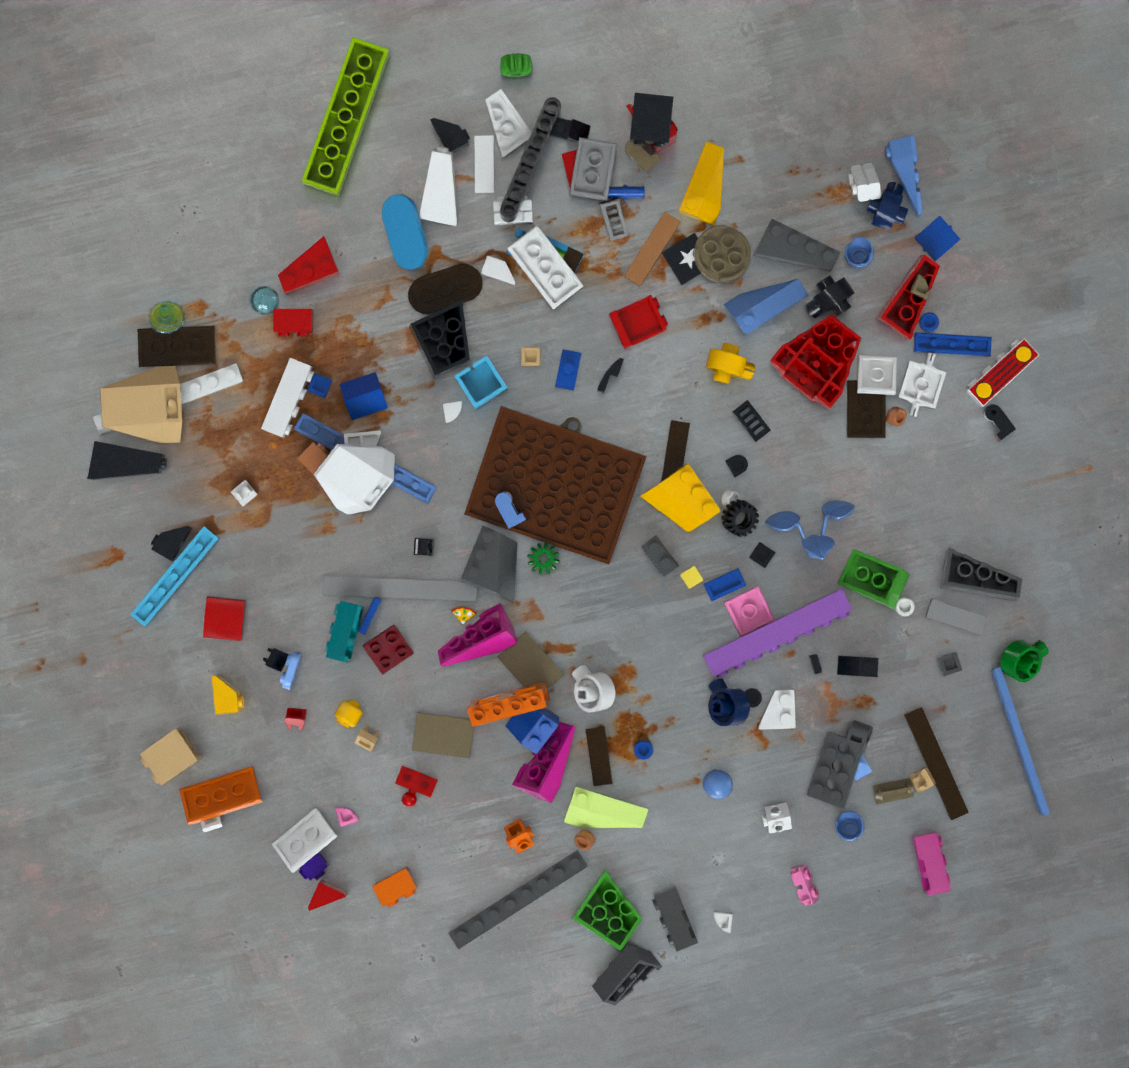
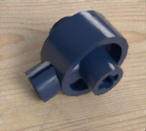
[866,182,908,231]
[708,678,750,726]

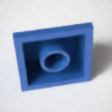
[506,699,559,754]

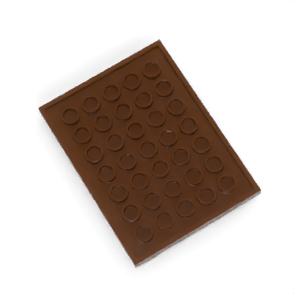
[464,405,647,564]

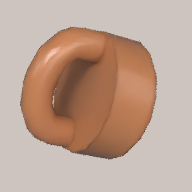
[886,406,906,427]
[574,830,596,850]

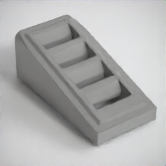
[599,198,629,241]

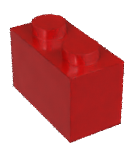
[273,309,313,337]

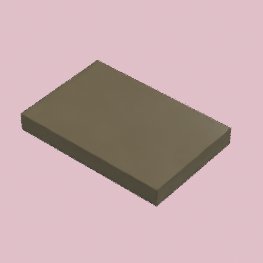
[497,631,564,692]
[412,712,474,758]

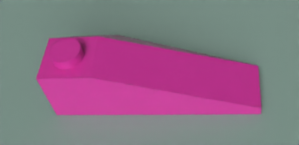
[438,604,518,667]

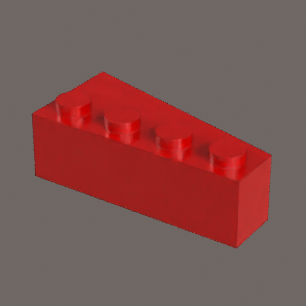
[876,255,940,340]

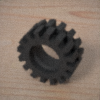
[721,499,759,537]

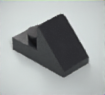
[551,118,591,143]

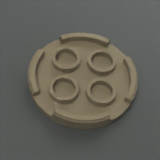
[694,225,751,283]

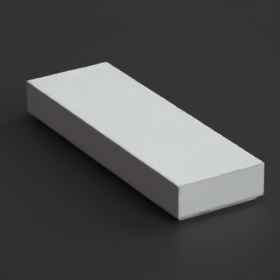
[474,135,494,194]

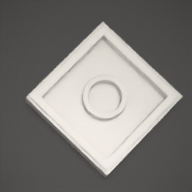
[857,355,897,395]

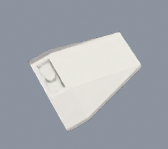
[314,444,395,515]

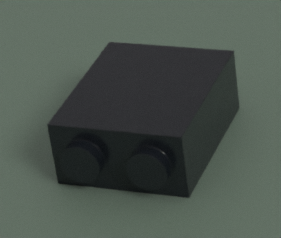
[630,93,674,148]

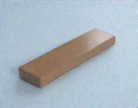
[624,212,681,287]

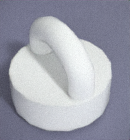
[721,489,740,509]

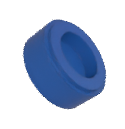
[919,312,939,332]
[634,740,653,760]

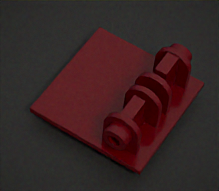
[362,625,414,675]

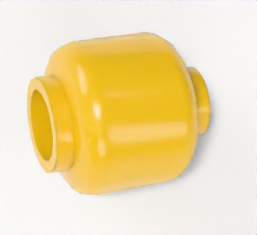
[334,699,363,729]

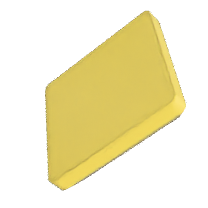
[680,566,703,589]

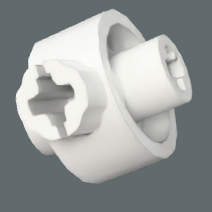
[572,665,615,713]

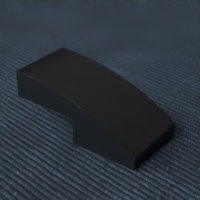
[597,358,624,394]

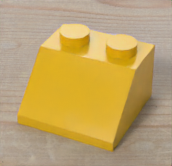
[211,675,245,715]

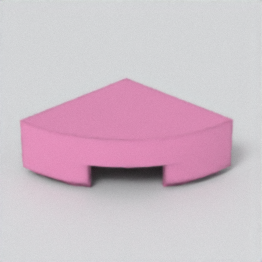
[335,807,359,827]

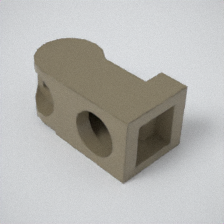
[625,140,660,174]

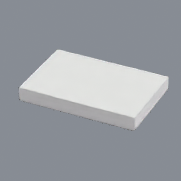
[272,808,337,873]

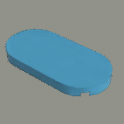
[382,194,428,270]

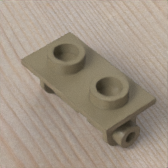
[873,778,914,805]

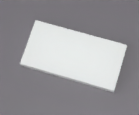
[507,225,583,309]

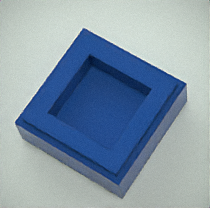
[307,373,332,398]

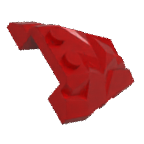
[770,314,861,409]

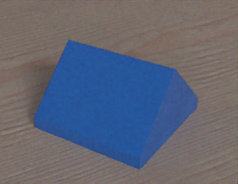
[340,372,388,420]

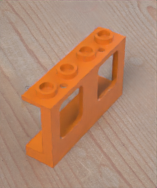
[467,681,550,727]

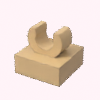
[355,726,378,752]
[909,767,936,793]

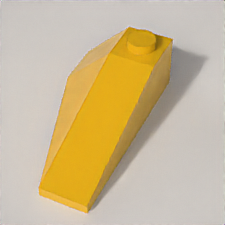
[679,141,724,226]

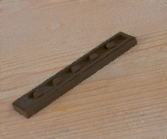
[904,707,969,820]

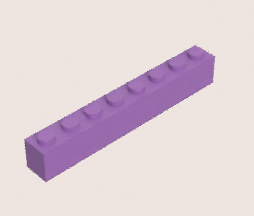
[703,589,852,678]

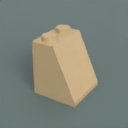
[140,727,202,786]

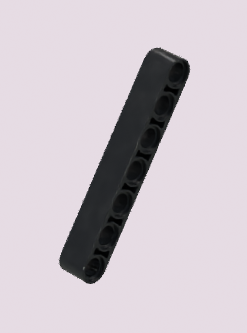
[500,97,561,223]

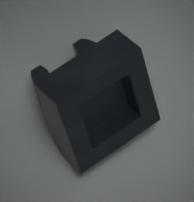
[263,648,289,672]

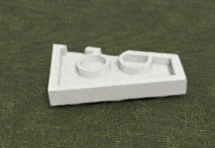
[485,89,532,158]

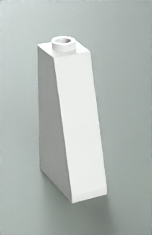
[419,146,459,226]

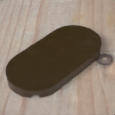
[408,264,483,314]

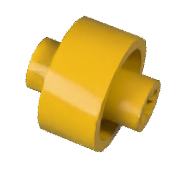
[705,343,755,384]

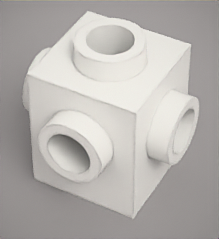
[762,802,792,834]

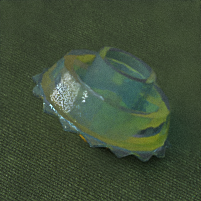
[148,301,185,334]

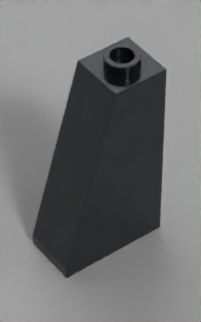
[87,441,167,480]

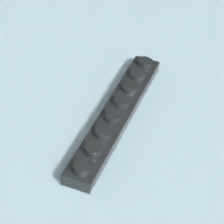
[448,850,588,950]

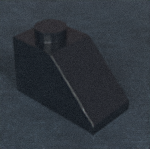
[430,118,470,153]
[151,526,193,561]
[837,655,879,677]

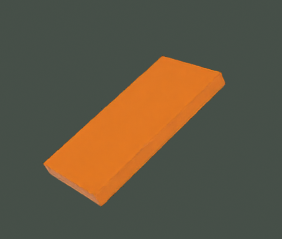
[179,766,262,825]

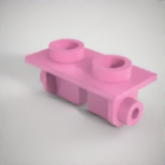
[790,864,819,906]

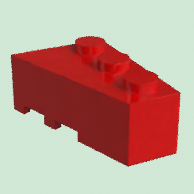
[278,236,340,295]

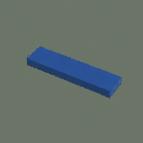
[913,332,992,357]

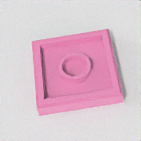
[724,586,775,637]

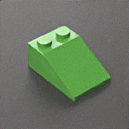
[838,549,910,609]

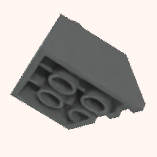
[460,525,517,603]

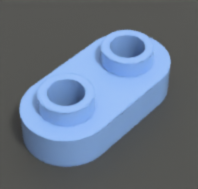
[280,651,301,690]

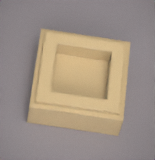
[521,347,541,367]

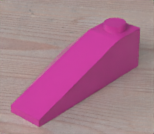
[512,722,575,803]

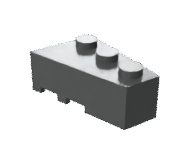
[652,886,698,951]
[592,944,662,1005]

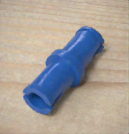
[608,185,645,200]

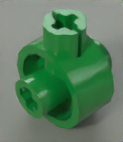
[1000,640,1049,683]

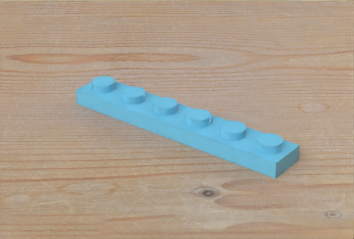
[130,526,219,627]

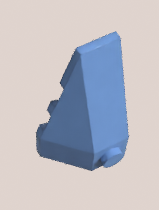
[885,136,922,217]
[724,279,809,336]

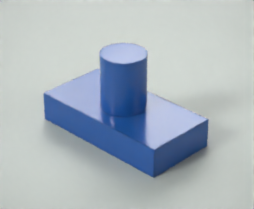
[555,349,581,391]

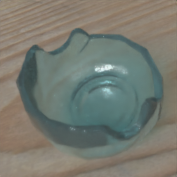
[249,286,279,315]

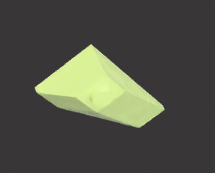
[564,786,649,828]

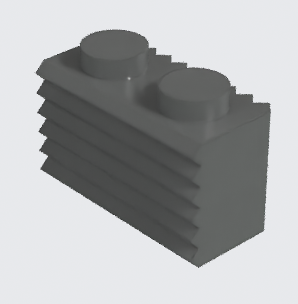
[641,535,679,576]

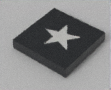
[662,233,702,286]

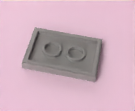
[569,137,617,201]

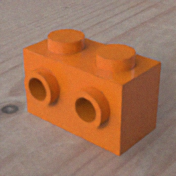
[372,867,417,908]

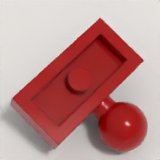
[395,766,438,807]

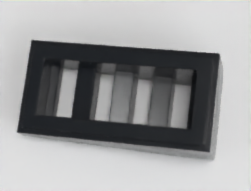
[732,400,771,442]

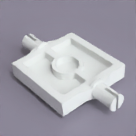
[898,353,947,417]

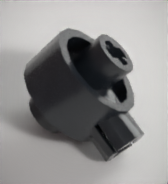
[806,275,855,318]

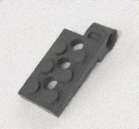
[807,720,873,808]

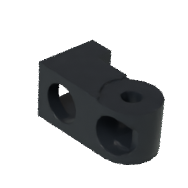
[983,404,1016,441]
[414,538,434,556]

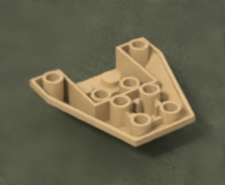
[100,366,182,443]

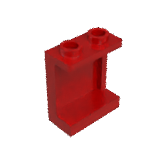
[609,295,668,350]

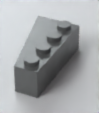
[754,219,841,272]
[941,547,1022,601]

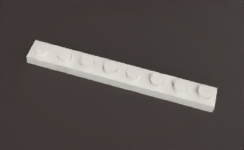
[93,363,244,435]

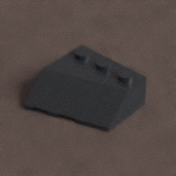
[409,300,470,379]

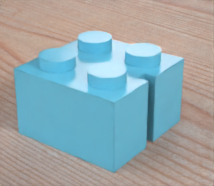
[455,355,508,410]

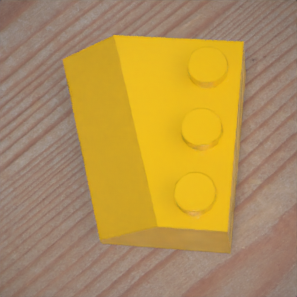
[640,463,721,532]

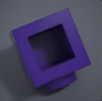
[299,852,330,881]

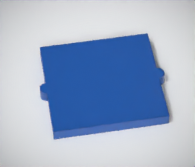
[915,216,960,261]

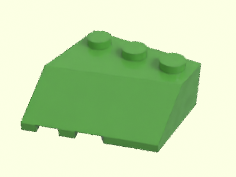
[572,870,642,951]

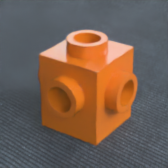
[504,819,535,854]

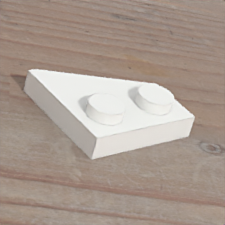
[758,690,796,730]

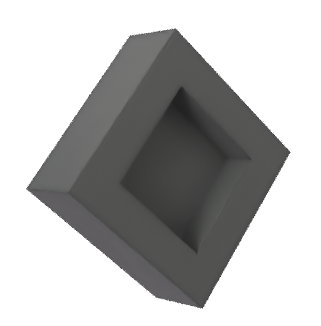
[937,652,962,676]

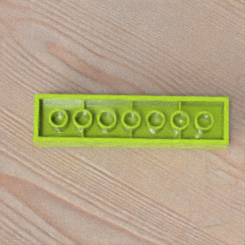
[301,37,390,197]

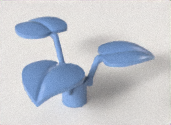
[765,500,855,560]

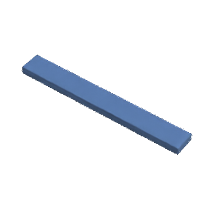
[294,413,437,504]
[991,667,1050,816]

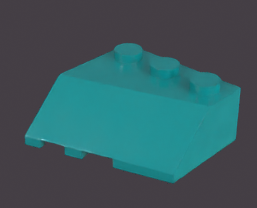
[325,601,364,663]

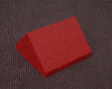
[308,880,348,911]

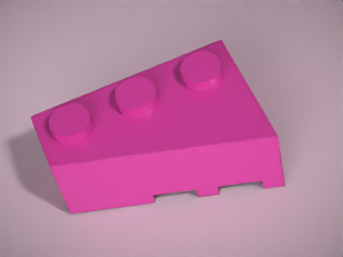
[912,832,951,896]

